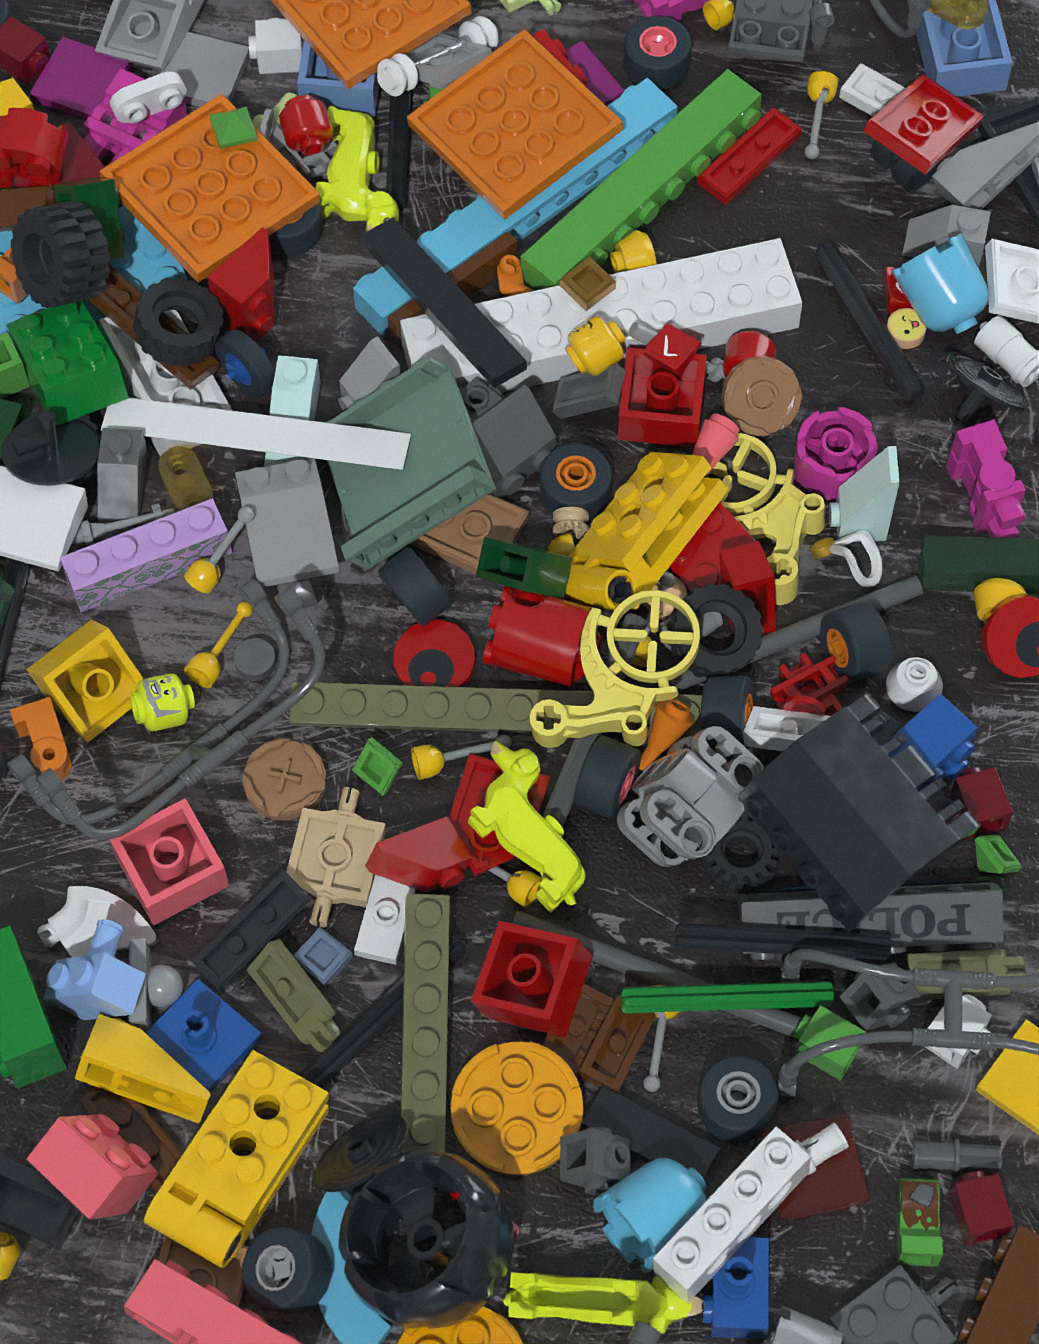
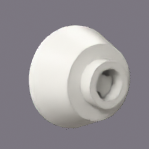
[886,657,943,712]

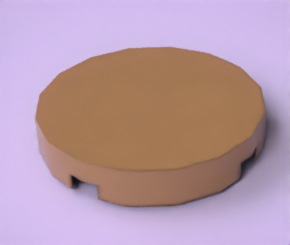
[242,738,327,821]

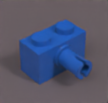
[702,1237,769,1339]

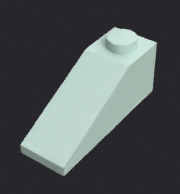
[264,355,321,467]
[829,446,899,542]

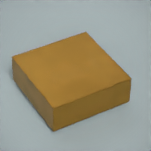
[560,257,616,311]

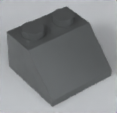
[472,384,556,498]

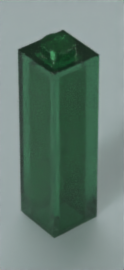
[919,535,1039,594]

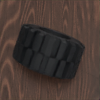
[11,201,110,308]

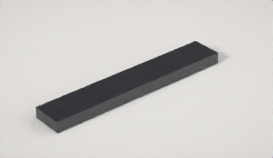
[361,218,527,388]

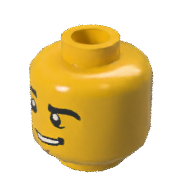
[564,316,626,376]

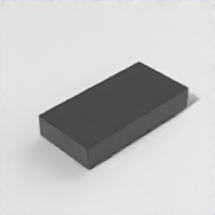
[552,364,626,419]

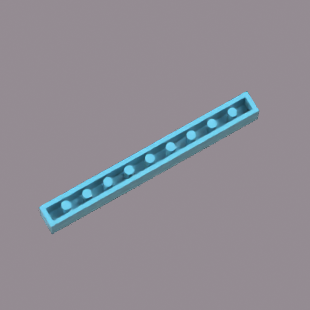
[353,78,678,339]

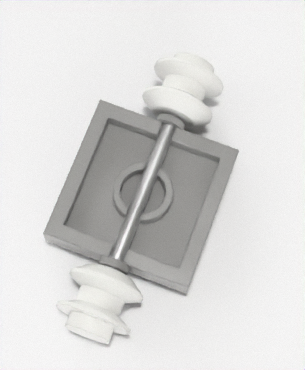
[377,16,498,96]

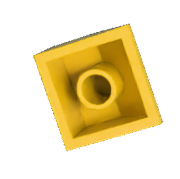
[26,620,143,743]

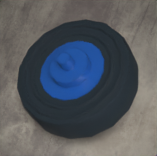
[215,330,275,398]

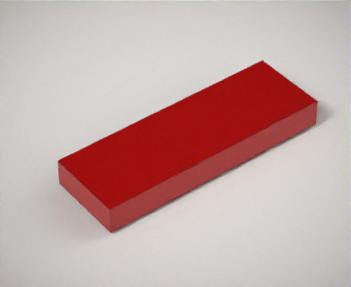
[697,107,802,205]

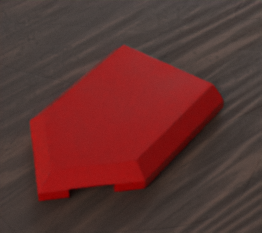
[448,754,550,876]

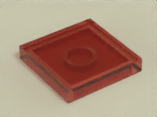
[760,1114,870,1221]

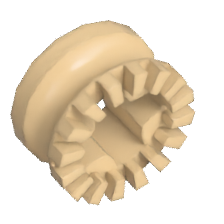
[553,507,589,540]

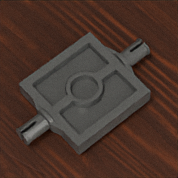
[827,1265,958,1344]

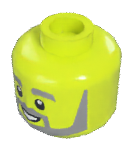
[130,673,195,731]

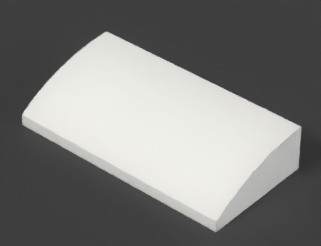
[98,310,233,459]
[0,466,88,571]

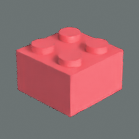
[110,798,229,926]
[27,1114,159,1220]

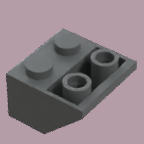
[728,0,813,62]

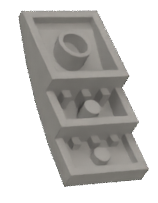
[95,0,204,71]

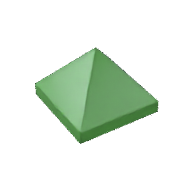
[209,107,257,149]
[352,738,403,796]
[975,835,1022,874]

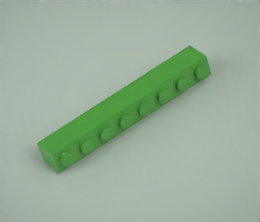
[521,69,762,290]

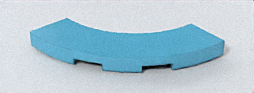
[312,1192,392,1344]

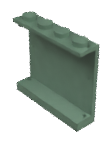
[324,356,496,569]

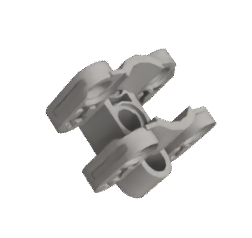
[617,726,764,867]

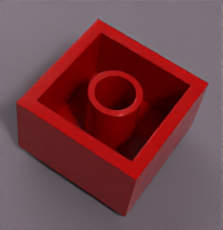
[618,347,707,448]
[471,921,593,1038]

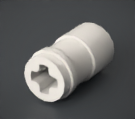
[974,315,1039,387]

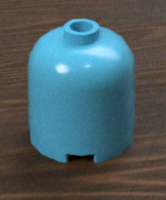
[892,234,989,334]
[593,1158,707,1273]

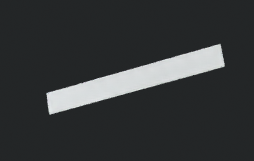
[101,397,411,470]

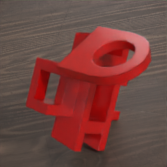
[770,653,849,716]

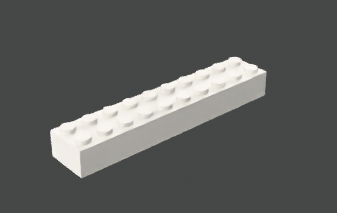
[400,238,802,393]

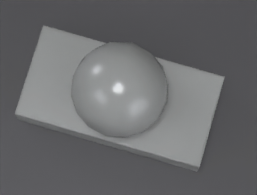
[129,938,183,1033]

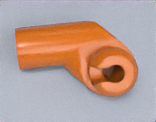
[497,254,533,297]

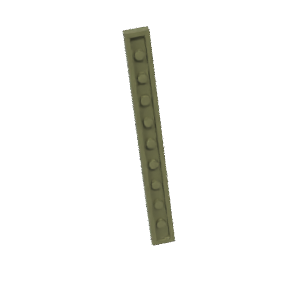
[290,682,702,738]

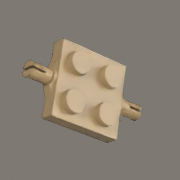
[286,787,386,927]

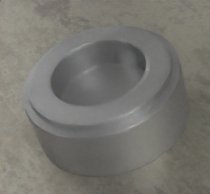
[292,578,319,609]
[234,638,276,681]

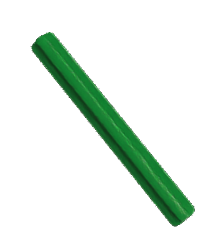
[620,981,834,1013]

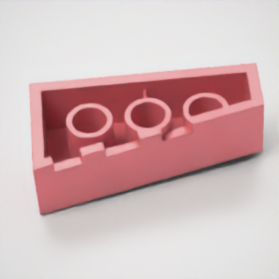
[124,1259,302,1344]

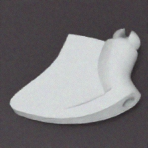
[37,886,156,957]

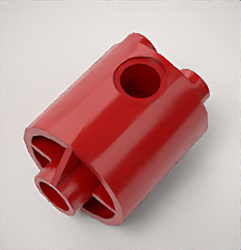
[483,586,602,687]

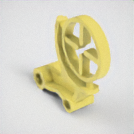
[710,433,825,605]
[529,590,700,748]

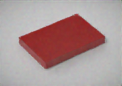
[863,74,984,175]

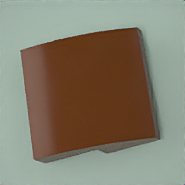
[542,984,656,1093]

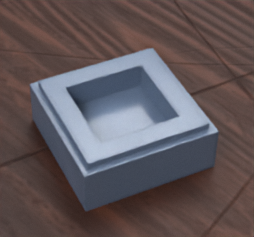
[293,927,353,989]

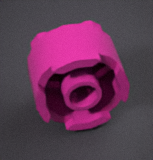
[794,407,878,502]

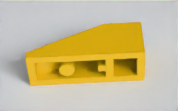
[75,1014,211,1124]

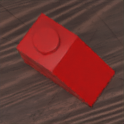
[365,816,473,893]

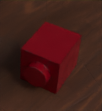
[0,16,50,85]
[950,767,1013,839]
[950,1171,1014,1247]

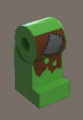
[897,1178,943,1267]

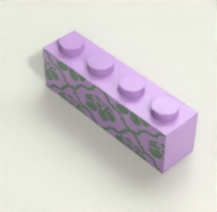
[60,498,232,613]

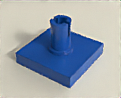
[146,979,263,1093]

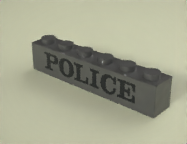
[738,882,1004,960]

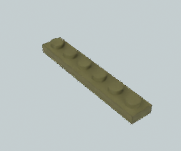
[399,894,450,1154]

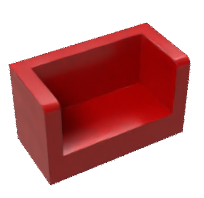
[719,541,776,634]

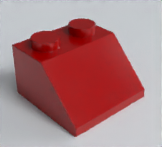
[207,227,275,341]

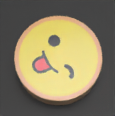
[887,308,926,349]

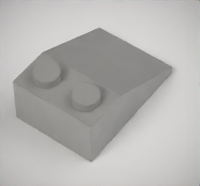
[235,458,340,587]

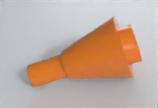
[639,699,694,771]

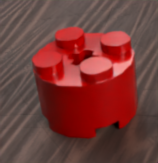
[0,107,69,189]

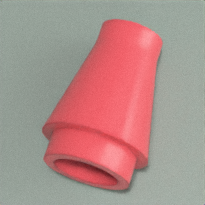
[692,414,740,476]

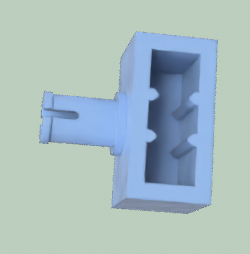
[43,919,146,1021]

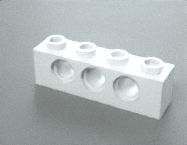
[653,1127,811,1303]

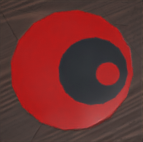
[982,594,1039,678]
[394,620,475,687]

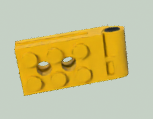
[557,452,728,610]
[144,1050,329,1268]

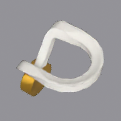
[809,530,883,587]

